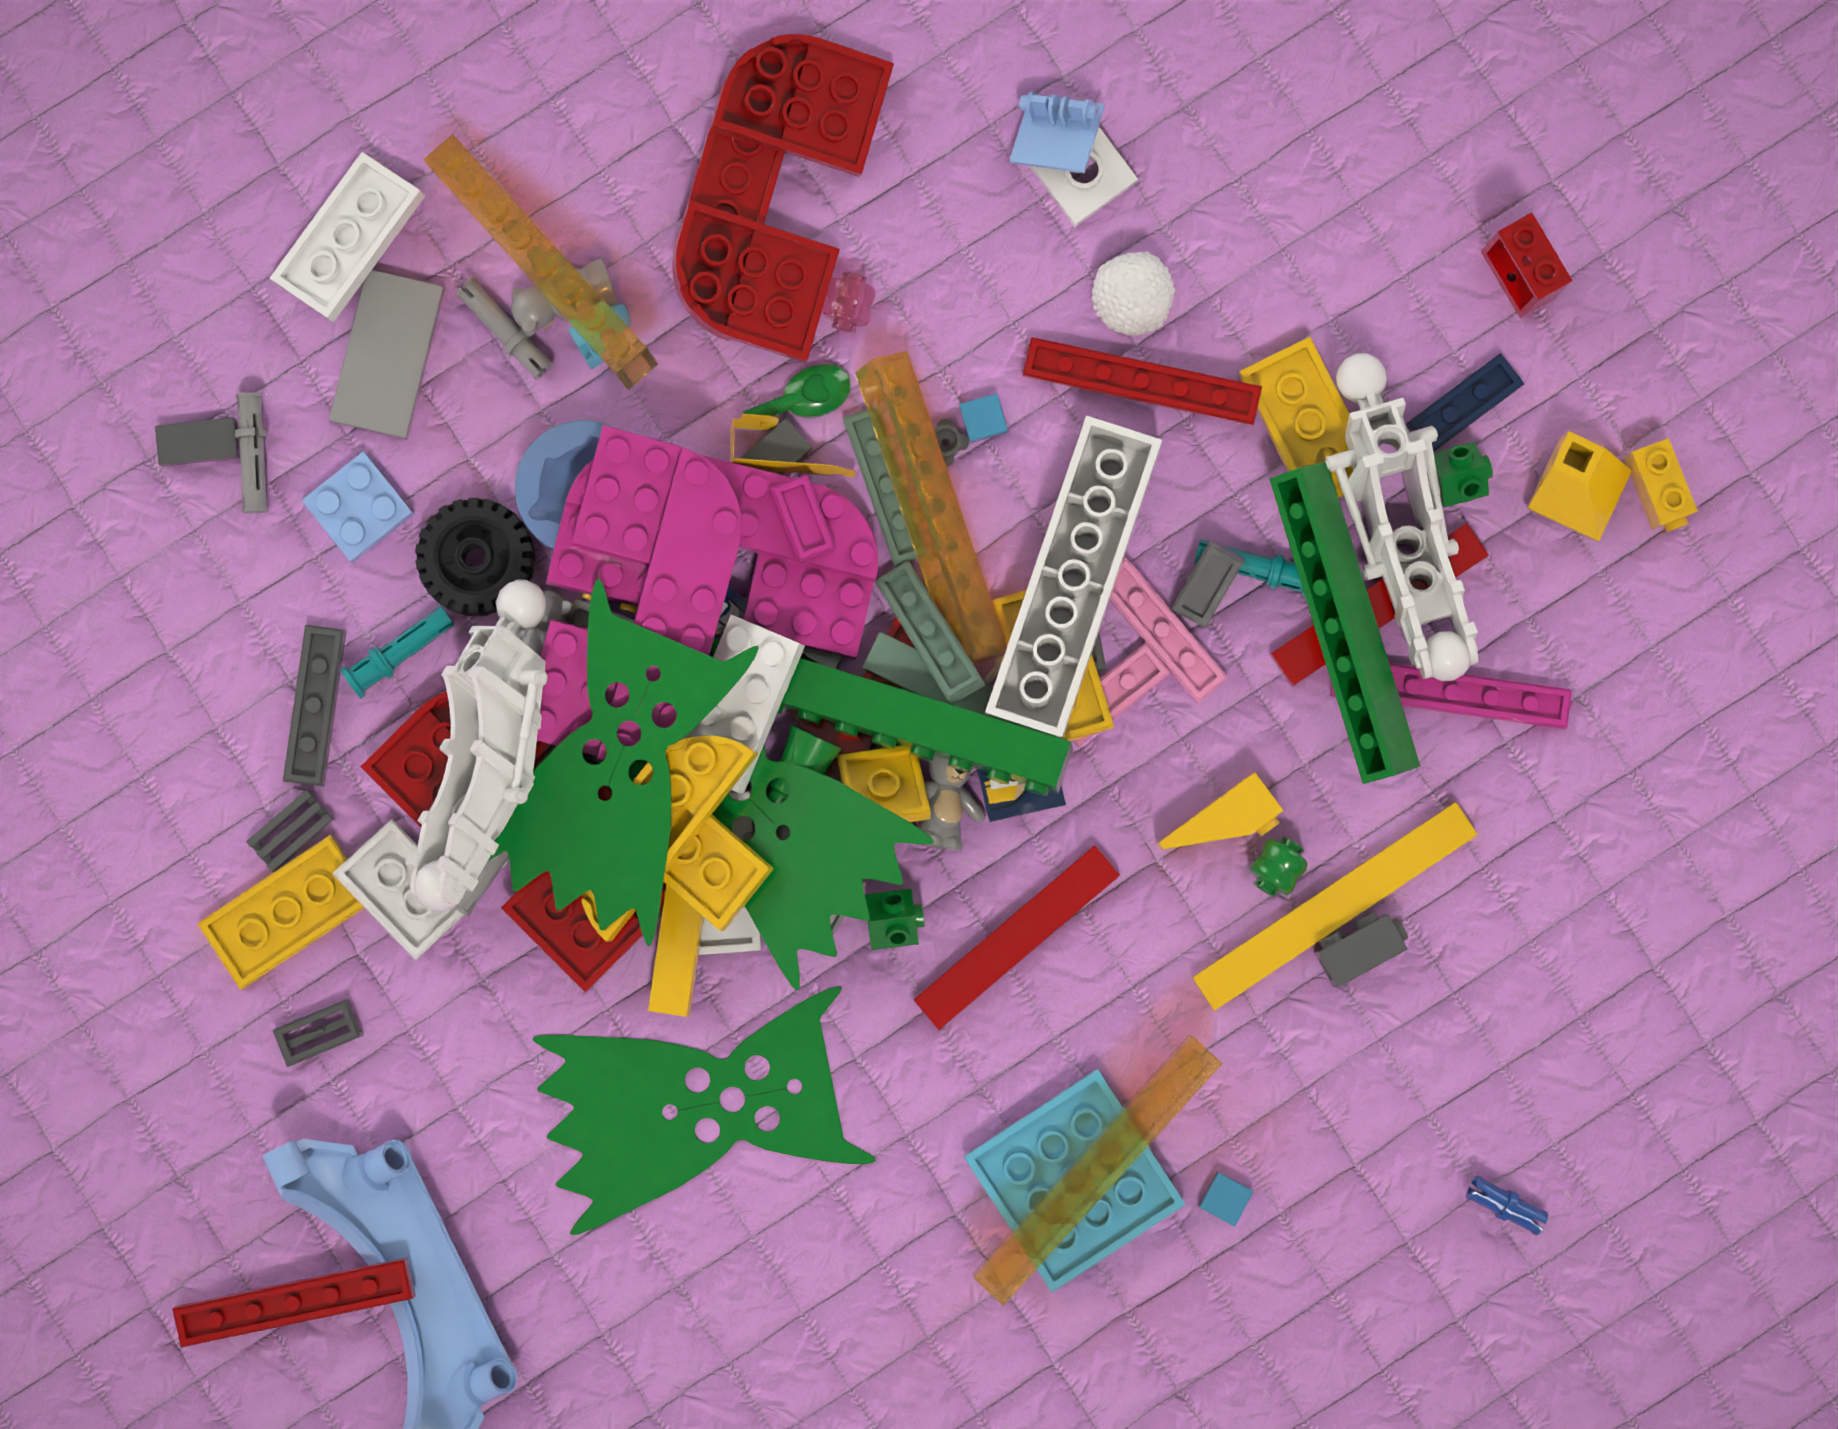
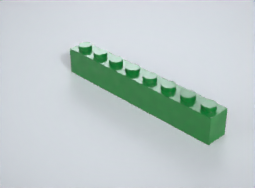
[1269,462,1421,784]
[777,658,1073,796]

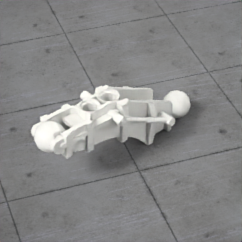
[1325,353,1478,681]
[405,580,548,912]

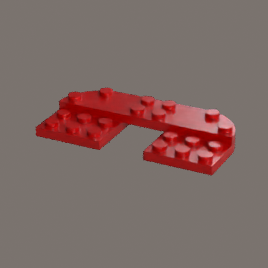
[672,34,894,363]
[360,692,666,993]

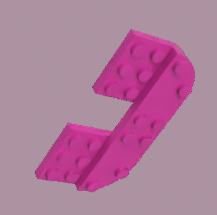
[537,425,742,760]
[546,455,878,660]

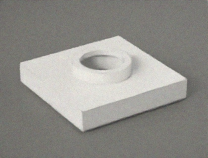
[1029,127,1138,228]

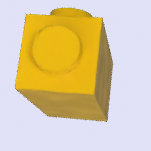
[1623,438,1698,533]

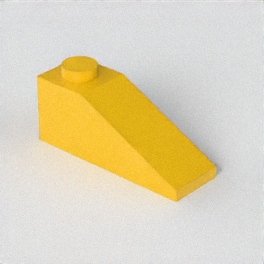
[1156,772,1283,850]

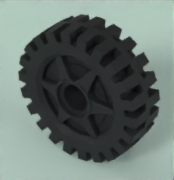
[415,498,535,617]

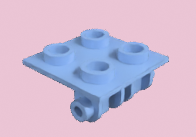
[1009,91,1105,174]

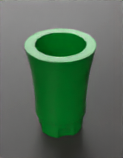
[767,725,842,803]

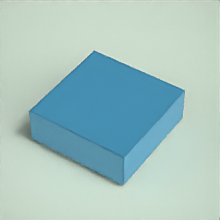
[959,393,1008,443]
[1198,1171,1254,1227]

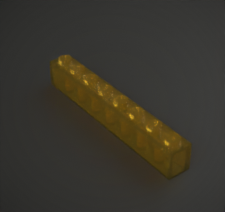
[423,134,658,390]
[855,351,1007,664]
[972,1034,1223,1306]

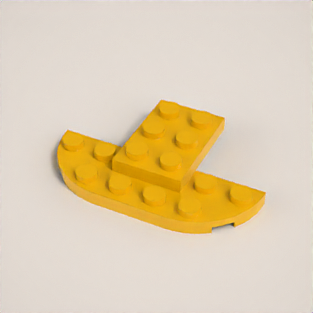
[581,735,774,942]

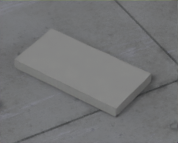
[329,270,445,440]

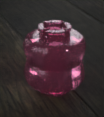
[822,272,876,332]

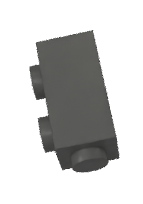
[1314,911,1408,988]

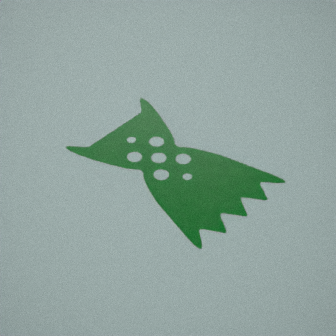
[488,578,759,946]
[611,638,934,990]
[532,987,876,1235]

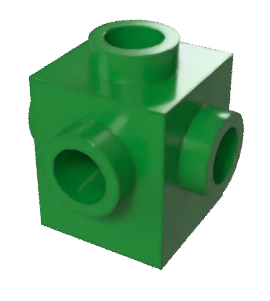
[1434,442,1493,508]
[865,888,925,950]

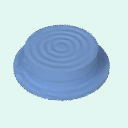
[515,420,615,550]

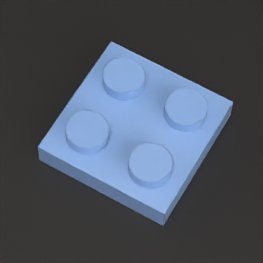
[301,451,414,563]

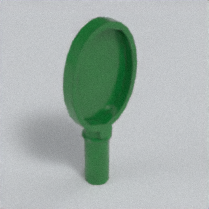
[743,364,850,418]

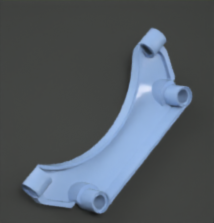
[261,1139,517,1429]

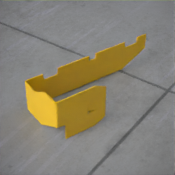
[730,414,856,477]

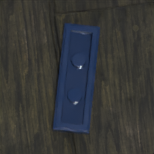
[1405,353,1524,452]

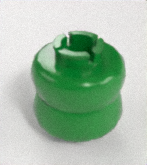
[1250,837,1308,897]

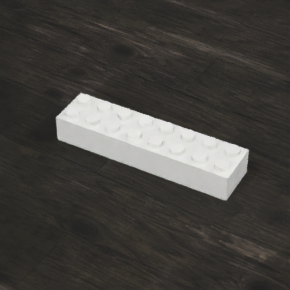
[985,415,1162,739]

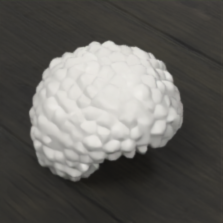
[1091,251,1176,336]

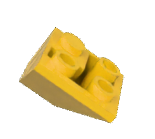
[1526,431,1632,542]

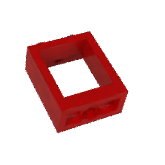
[1481,212,1573,319]

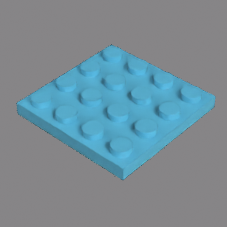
[964,1069,1186,1293]

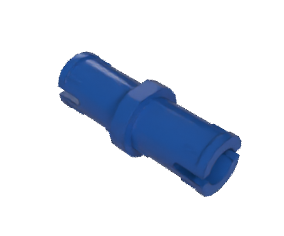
[1466,1176,1549,1235]

